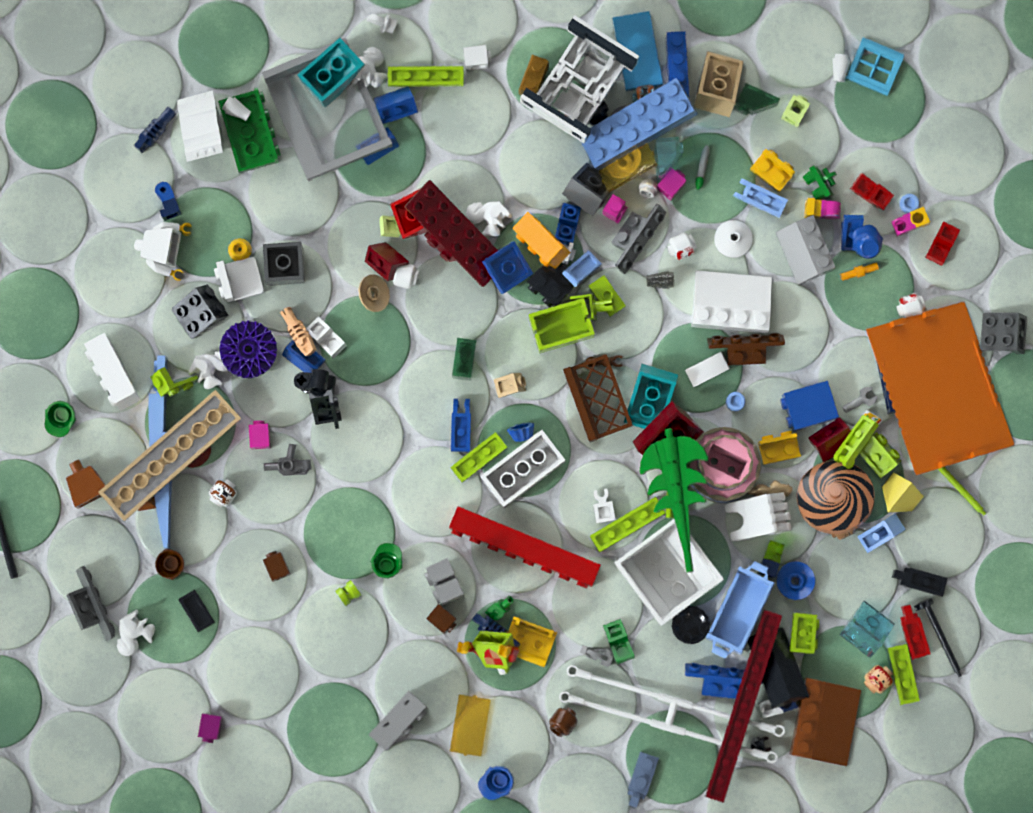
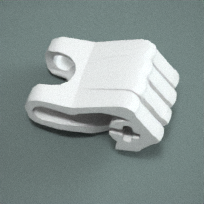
[724,492,791,542]

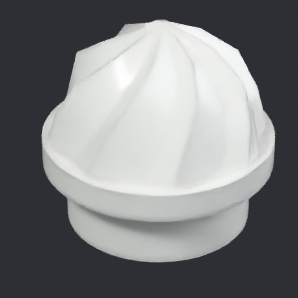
[639,179,658,198]

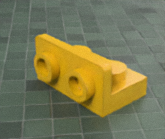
[750,149,795,193]
[758,431,801,465]

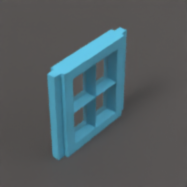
[845,37,905,96]

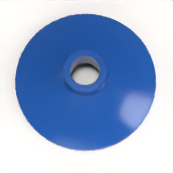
[776,561,815,600]

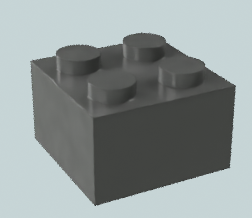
[263,242,305,286]

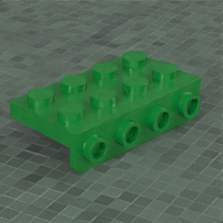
[218,88,281,174]

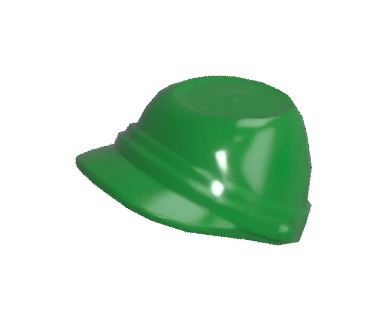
[44,400,76,437]
[370,543,402,579]

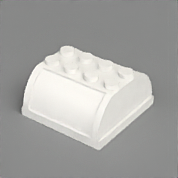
[614,519,724,626]

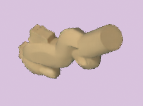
[748,480,793,497]

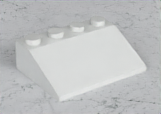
[691,270,772,334]

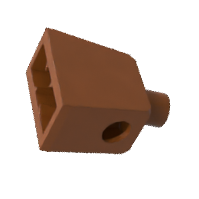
[66,460,106,509]

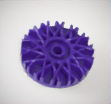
[219,320,277,379]

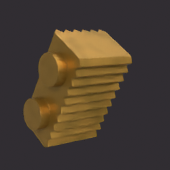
[519,55,549,95]

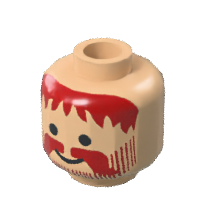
[864,665,893,694]

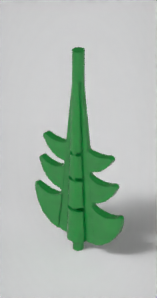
[640,428,709,573]

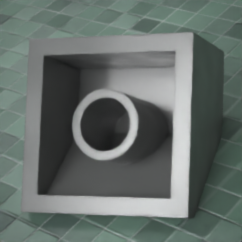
[562,162,617,216]

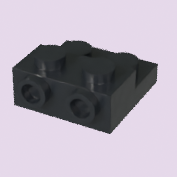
[527,262,575,308]

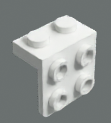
[214,257,264,303]

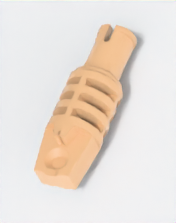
[280,307,317,356]

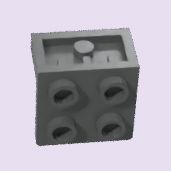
[980,313,1027,354]

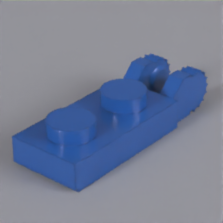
[451,399,471,452]

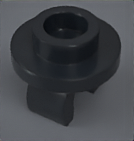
[750,737,771,752]

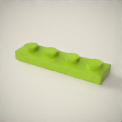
[388,66,464,87]
[589,497,665,553]

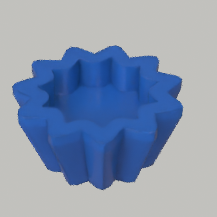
[507,422,534,442]

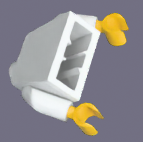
[134,222,191,281]

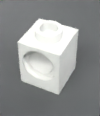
[463,45,492,71]

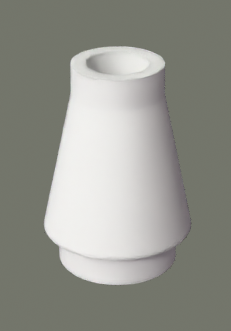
[833,54,851,82]
[222,96,252,121]

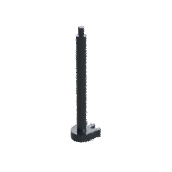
[914,598,962,677]

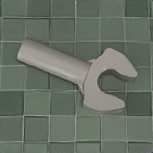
[842,387,878,413]

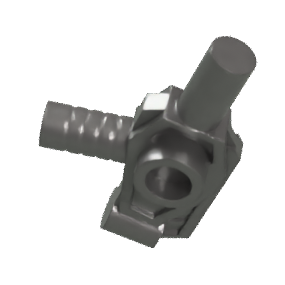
[264,443,311,476]

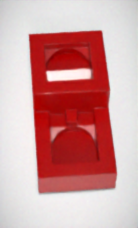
[850,173,894,211]
[925,221,960,266]

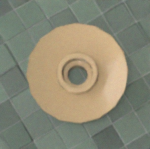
[358,275,390,312]

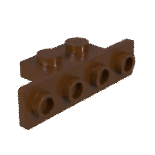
[707,333,785,366]

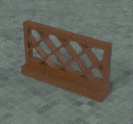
[563,354,633,443]

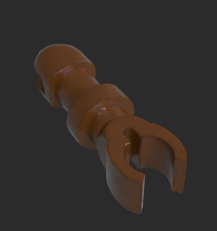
[586,355,623,367]

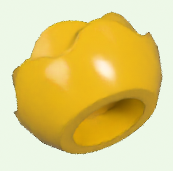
[228,238,252,261]

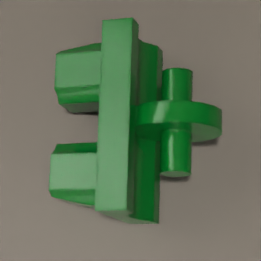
[803,165,837,200]

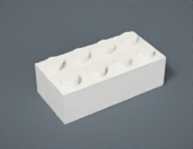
[480,430,565,508]

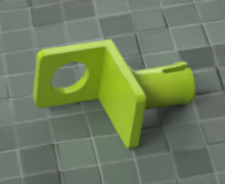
[570,294,614,321]

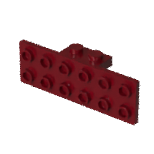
[405,180,498,287]

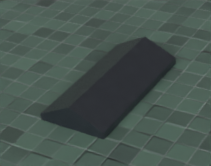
[747,627,809,709]

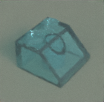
[654,137,684,184]
[839,601,895,658]

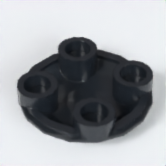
[671,606,710,644]

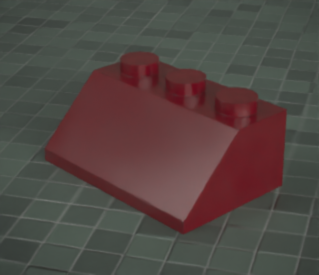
[632,401,704,455]

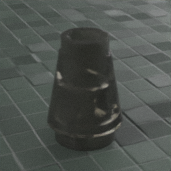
[647,270,675,289]

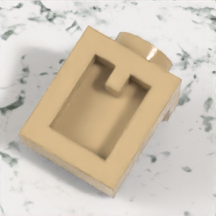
[493,373,526,398]

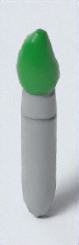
[695,145,710,190]

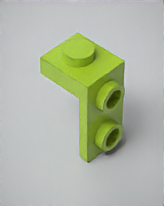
[150,367,198,397]

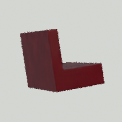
[364,242,409,281]
[808,417,851,462]

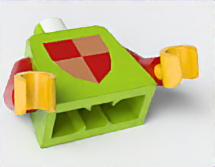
[457,631,519,675]

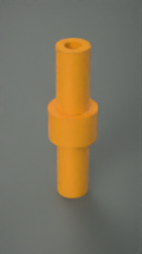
[840,262,879,281]

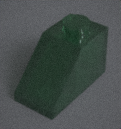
[735,83,780,115]

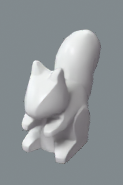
[351,47,388,88]
[466,201,512,237]
[188,351,228,389]
[116,609,155,656]

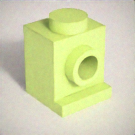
[781,95,810,127]

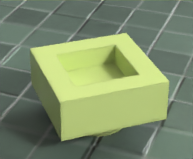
[379,216,401,237]

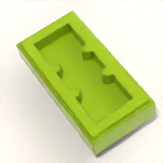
[588,275,626,317]

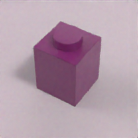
[198,713,223,743]

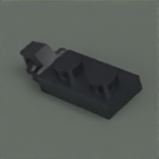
[892,568,948,597]

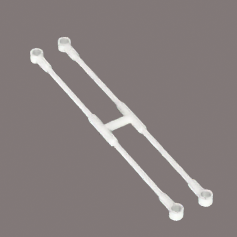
[559,665,785,763]

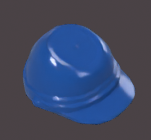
[852,225,883,259]
[478,766,514,800]

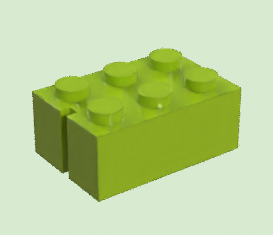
[528,298,595,354]

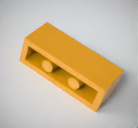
[512,212,571,269]

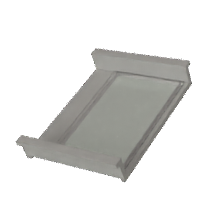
[262,38,392,182]

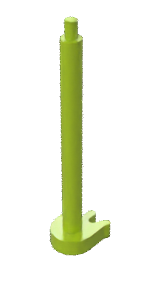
[938,467,986,516]

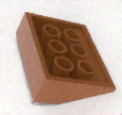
[789,678,861,767]

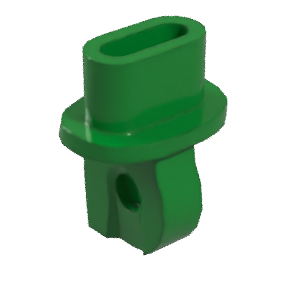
[485,595,514,620]

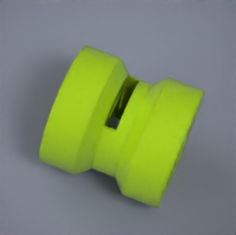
[335,580,362,606]

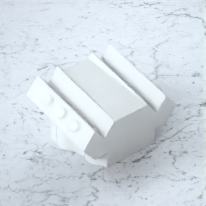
[177,91,224,162]

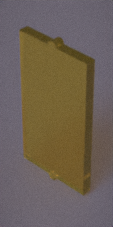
[599,143,658,193]
[450,694,490,756]

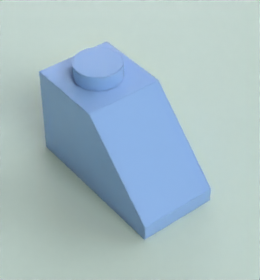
[857,513,906,553]

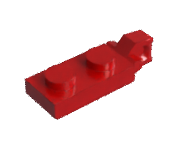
[900,605,931,660]

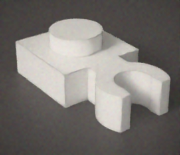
[593,489,616,524]

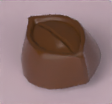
[155,549,184,581]

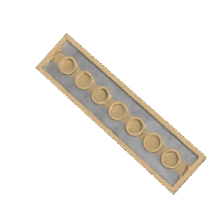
[98,390,241,522]

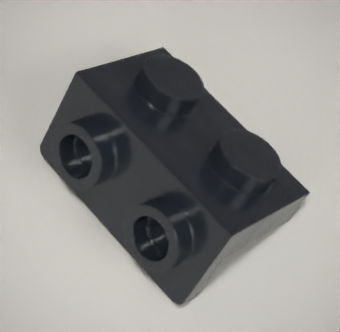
[309,389,342,429]

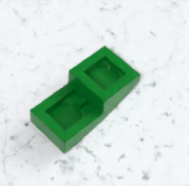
[603,619,635,665]

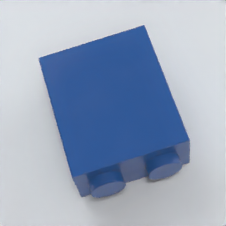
[780,381,839,432]

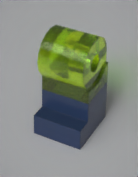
[757,540,785,579]

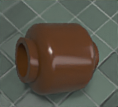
[549,707,578,737]

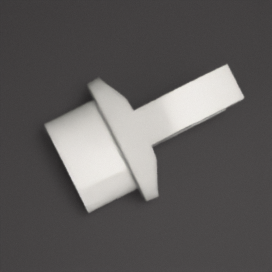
[366,14,397,34]

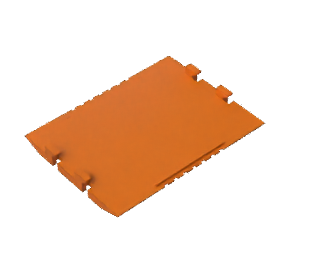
[866,301,1014,475]

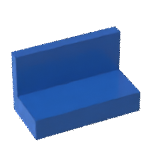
[373,87,418,124]

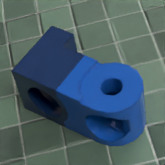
[155,182,182,221]

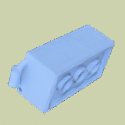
[706,561,774,659]

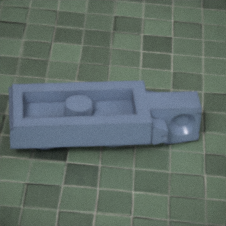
[628,752,659,808]

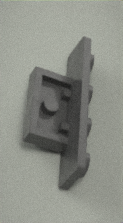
[611,204,666,274]
[66,565,115,641]

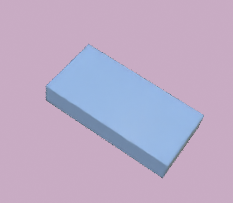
[562,250,602,287]

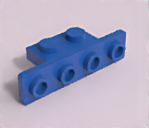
[685,663,762,699]

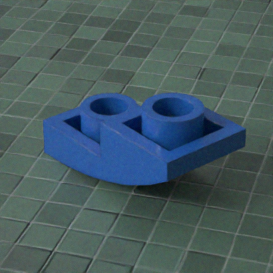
[555,203,581,246]

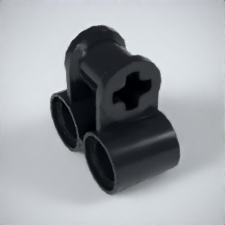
[294,369,336,397]

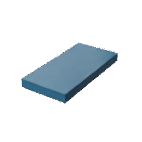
[612,11,663,91]

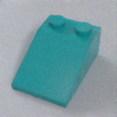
[297,38,365,108]
[624,364,678,429]

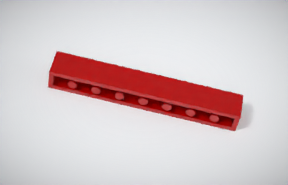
[449,506,601,589]

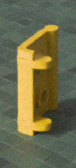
[508,616,557,667]

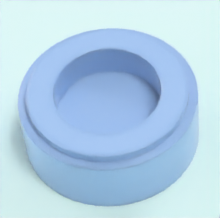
[899,194,919,213]
[726,392,745,412]

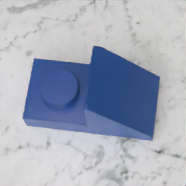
[841,215,864,251]

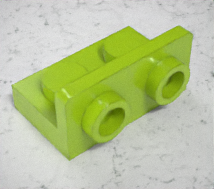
[859,432,901,479]
[790,613,819,654]

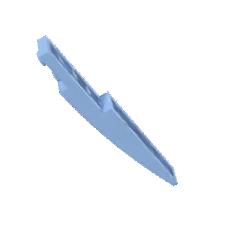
[148,355,172,549]

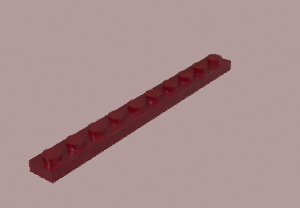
[705,610,783,803]

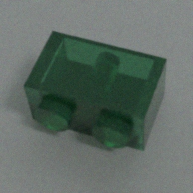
[452,338,477,381]

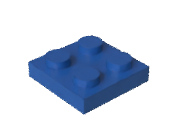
[482,241,533,294]

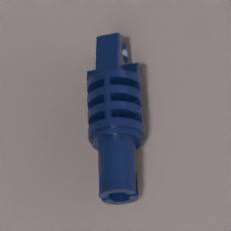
[134,106,176,153]
[472,613,520,648]

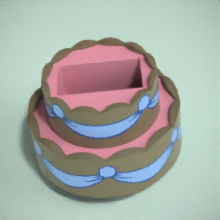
[687,427,761,503]

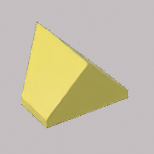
[881,472,924,513]

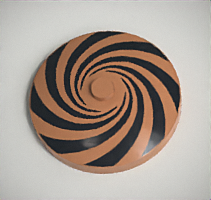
[797,460,875,534]

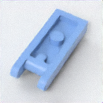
[733,179,788,218]

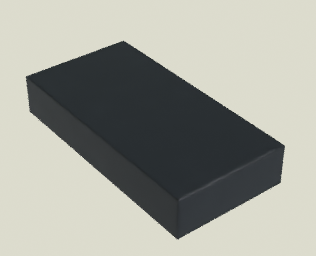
[178,589,215,633]

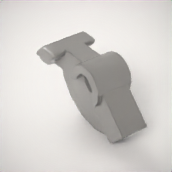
[580,645,614,667]

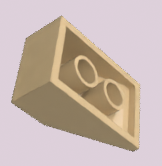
[694,51,744,117]

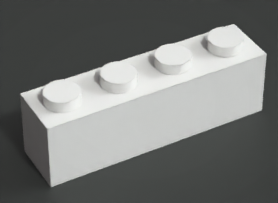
[84,333,141,411]

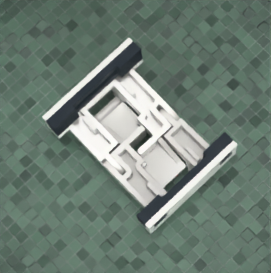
[520,15,639,144]

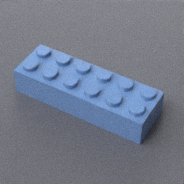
[581,78,698,171]

